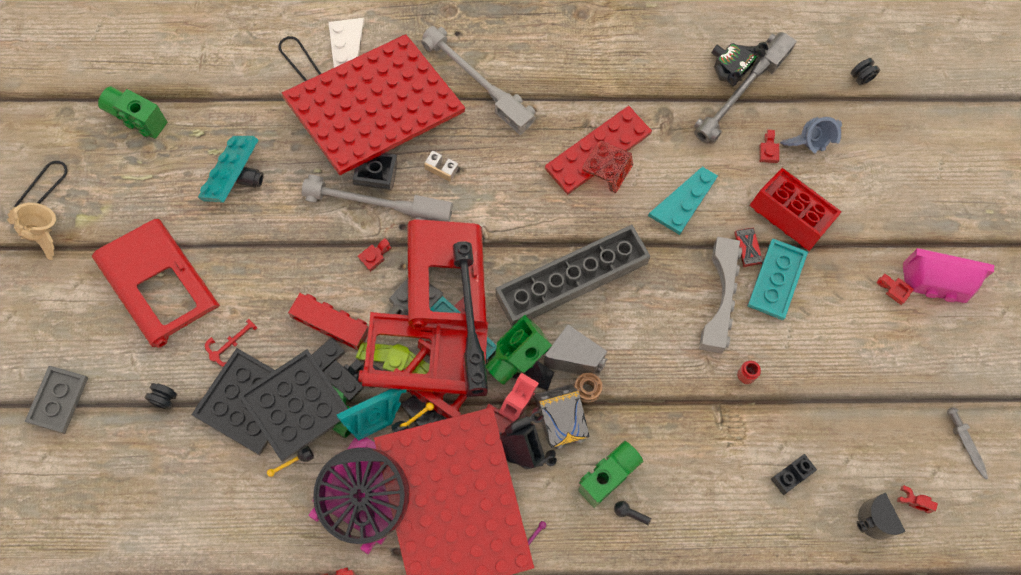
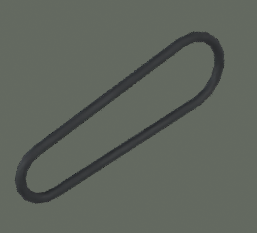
[278,36,321,81]
[14,161,68,207]

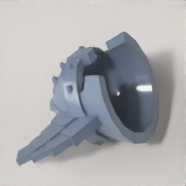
[780,117,842,154]

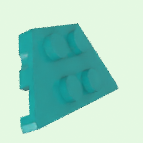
[337,389,407,441]

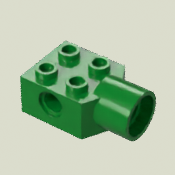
[98,86,168,139]
[485,315,552,385]
[578,441,644,508]

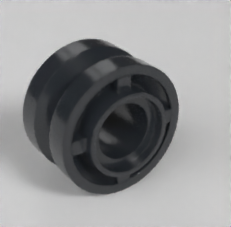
[850,58,880,85]
[144,383,178,409]

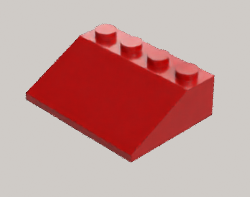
[749,168,842,251]

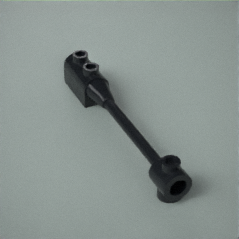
[453,241,488,397]

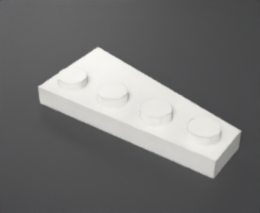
[329,18,364,68]

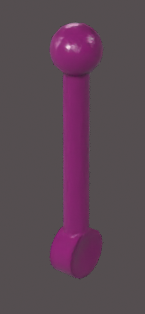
[528,521,547,545]

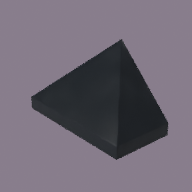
[512,361,554,391]

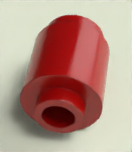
[737,360,761,384]

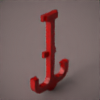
[205,319,257,367]

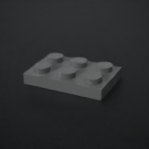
[24,366,88,434]

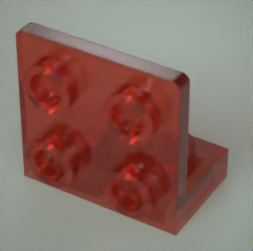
[582,141,634,193]

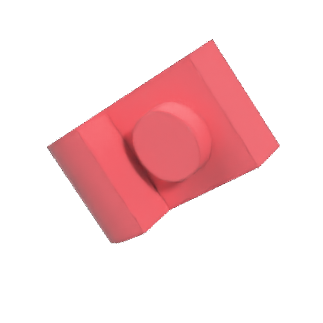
[499,373,539,422]

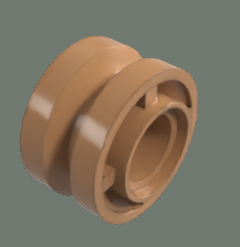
[574,373,602,403]

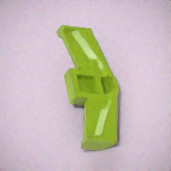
[356,342,430,374]

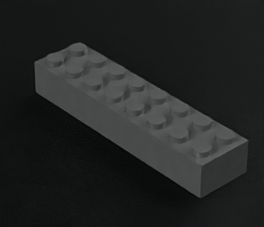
[495,225,651,327]

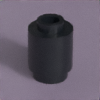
[236,166,264,188]

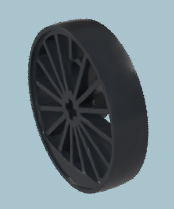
[313,447,409,544]

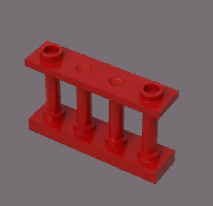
[393,338,467,419]

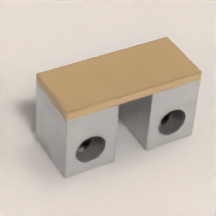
[424,150,458,182]

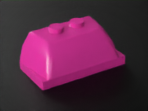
[903,248,995,303]

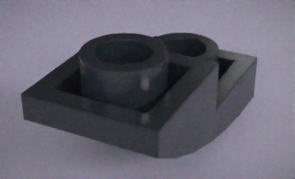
[771,454,817,495]

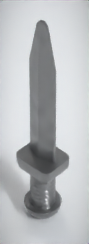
[947,407,988,479]

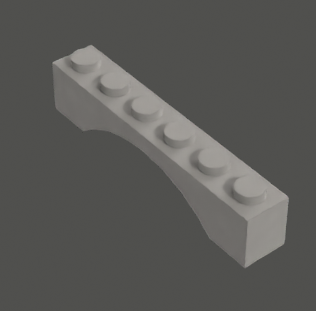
[699,237,742,354]

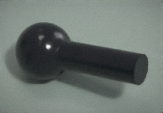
[614,501,652,526]

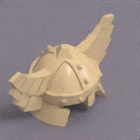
[7,202,56,260]

